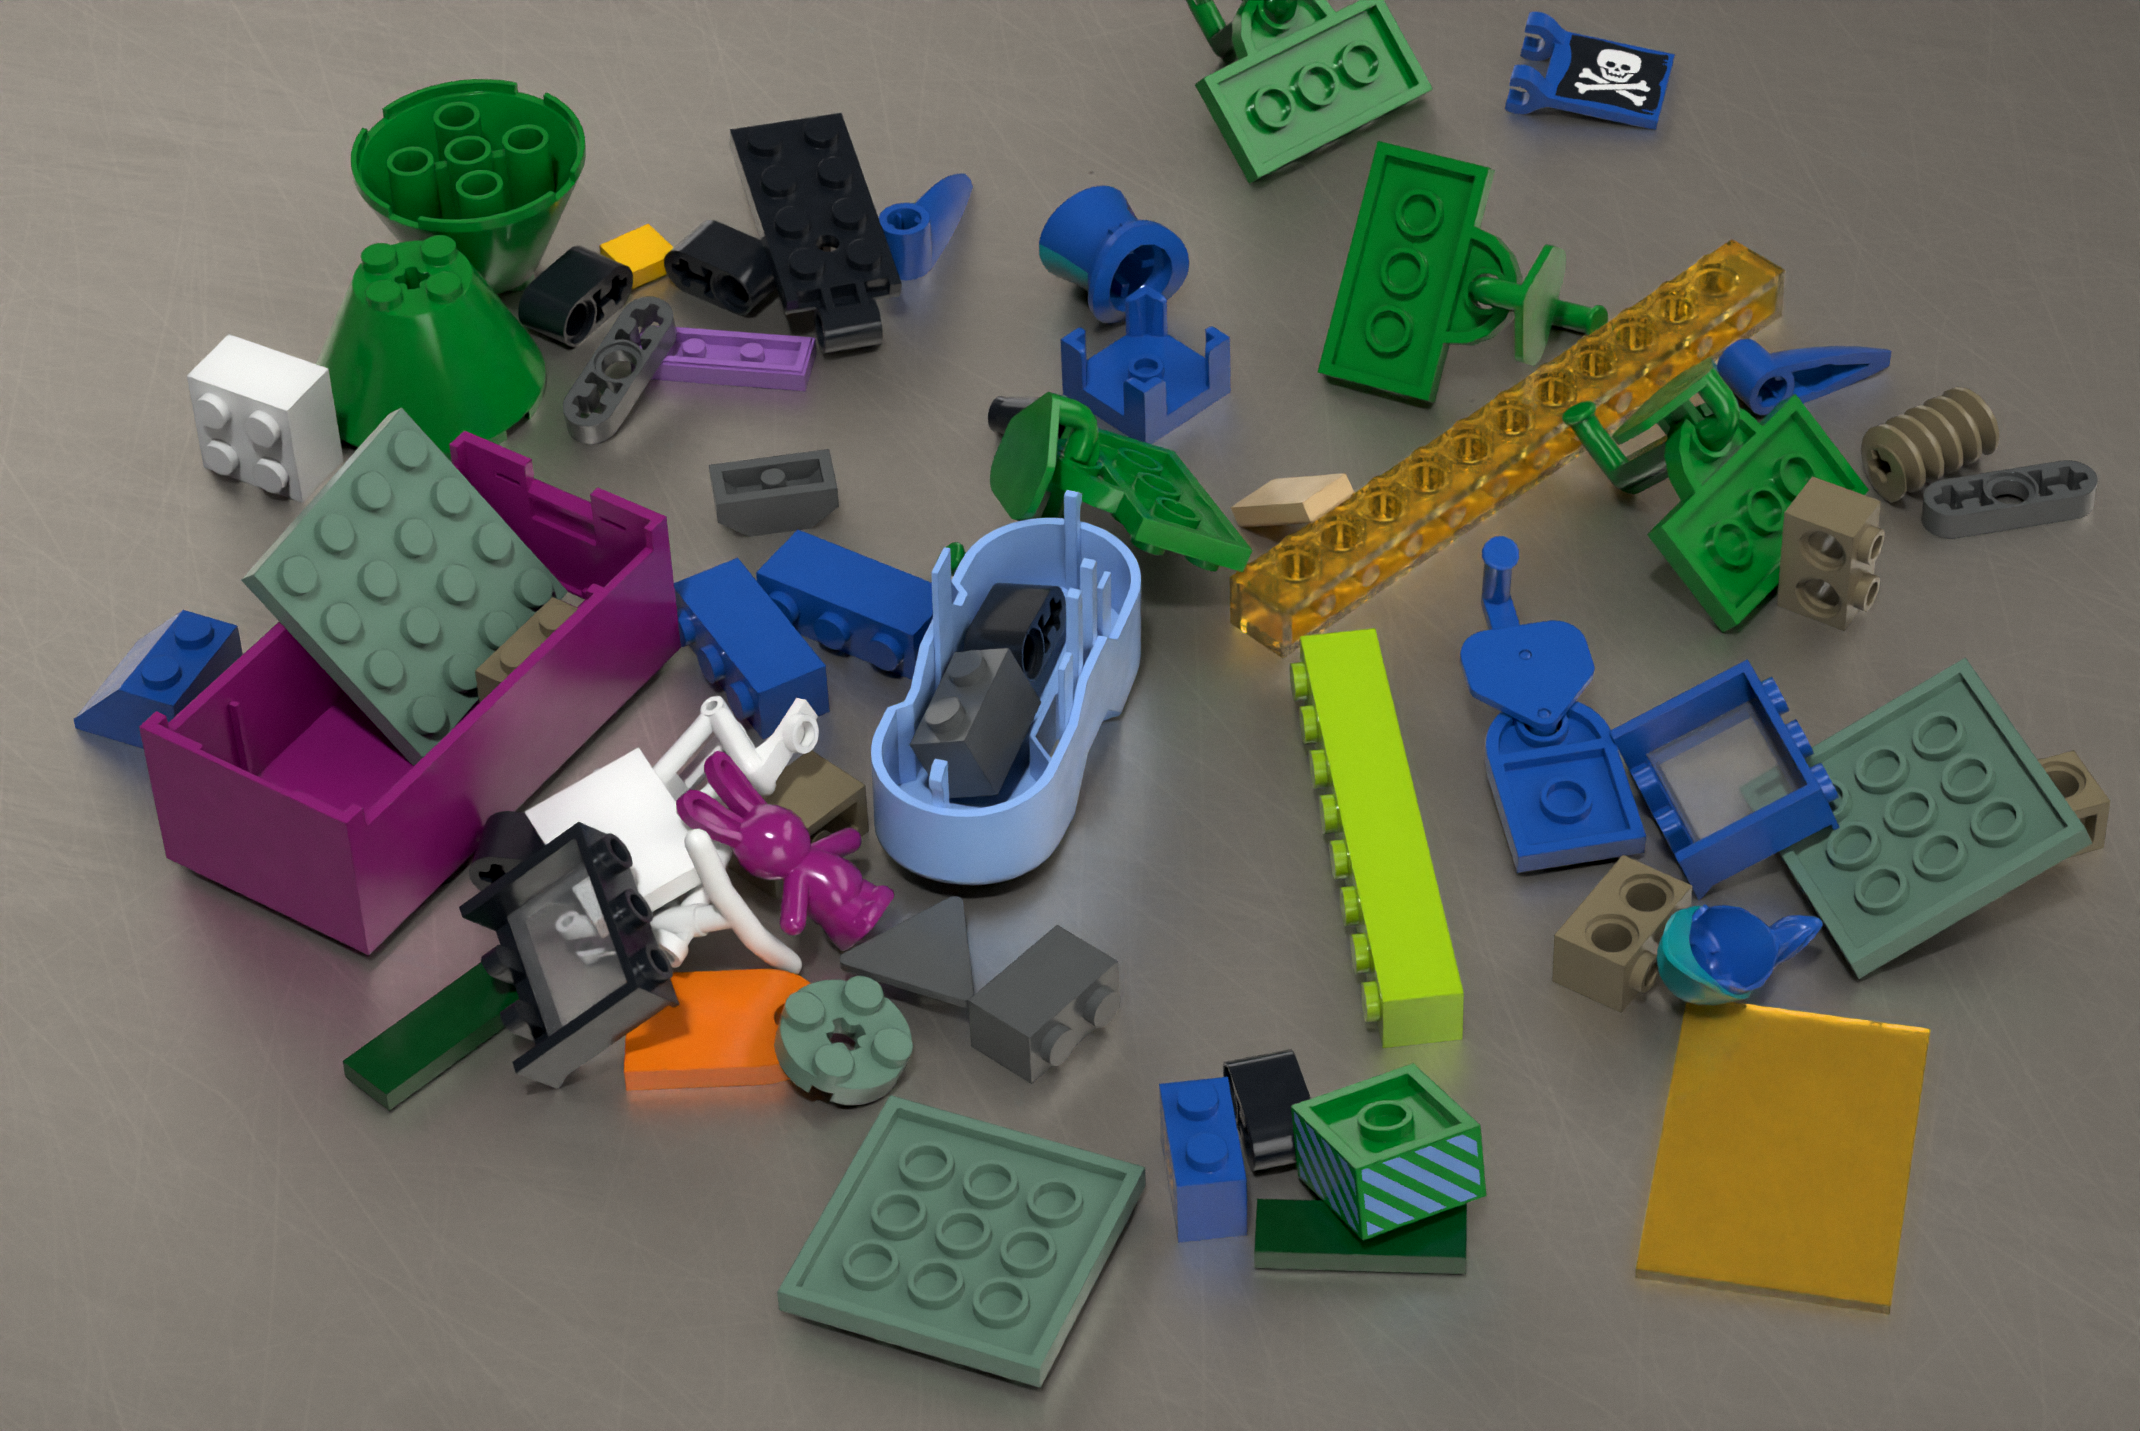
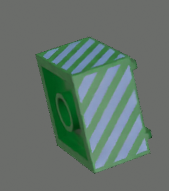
[1291,1063,1487,1240]

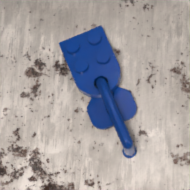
[1460,536,1646,873]

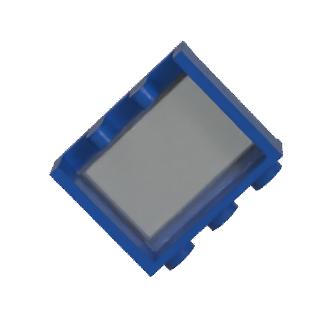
[1609,659,1840,900]

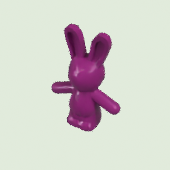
[676,751,895,951]

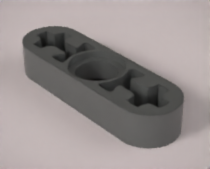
[563,297,677,444]
[1921,460,2098,539]

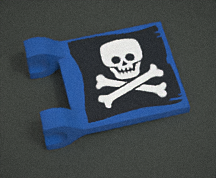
[1505,12,1675,130]

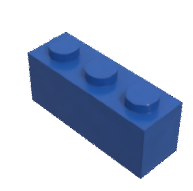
[756,529,933,680]
[674,558,830,739]

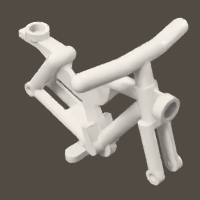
[557,696,819,975]

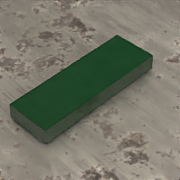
[342,962,519,1111]
[1254,1199,1467,1274]

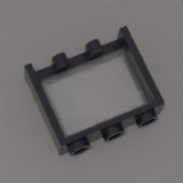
[459,822,679,1089]

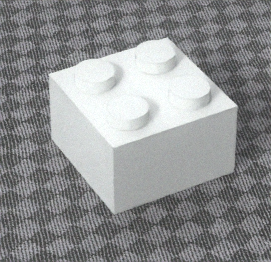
[187,334,343,503]

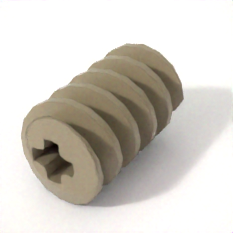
[1861,386,2000,503]

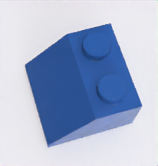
[73,610,243,749]

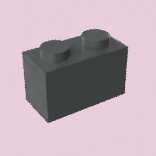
[910,648,1041,798]
[968,925,1121,1084]

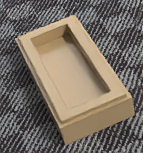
[1230,473,1354,528]

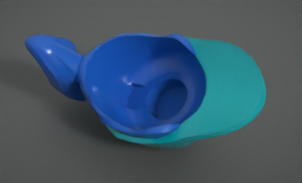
[1657,904,1823,1005]

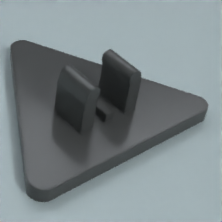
[840,896,974,1008]

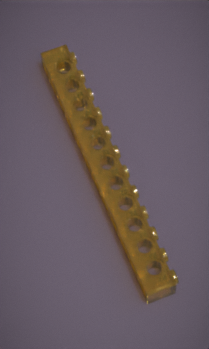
[1229,239,1785,659]

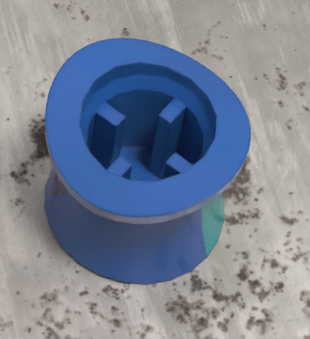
[1039,185,1189,323]

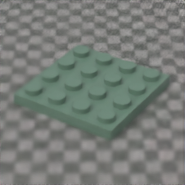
[241,408,568,766]
[1740,657,2092,979]
[777,1095,1146,1388]

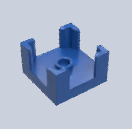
[1060,285,1231,444]

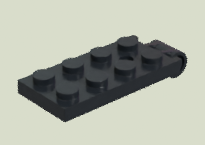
[729,113,902,354]

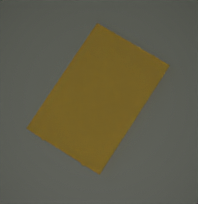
[1635,1002,1930,1315]

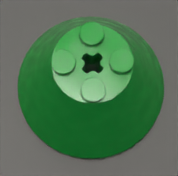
[351,79,586,294]
[316,235,546,462]

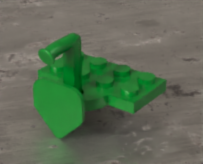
[1186,0,1433,184]
[1317,141,1609,403]
[1562,357,1869,633]
[937,392,1253,576]

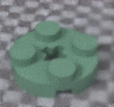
[774,976,913,1105]

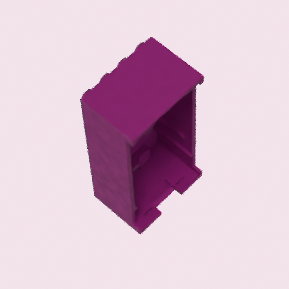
[139,431,681,955]

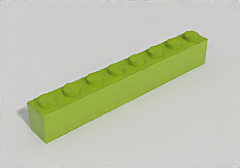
[1289,628,1464,1048]

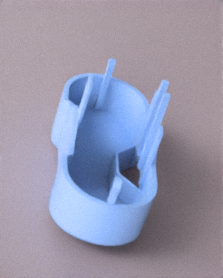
[871,490,1141,885]

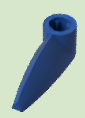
[879,173,973,281]
[1717,339,1892,415]

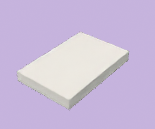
[525,747,702,939]

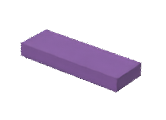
[630,325,817,391]

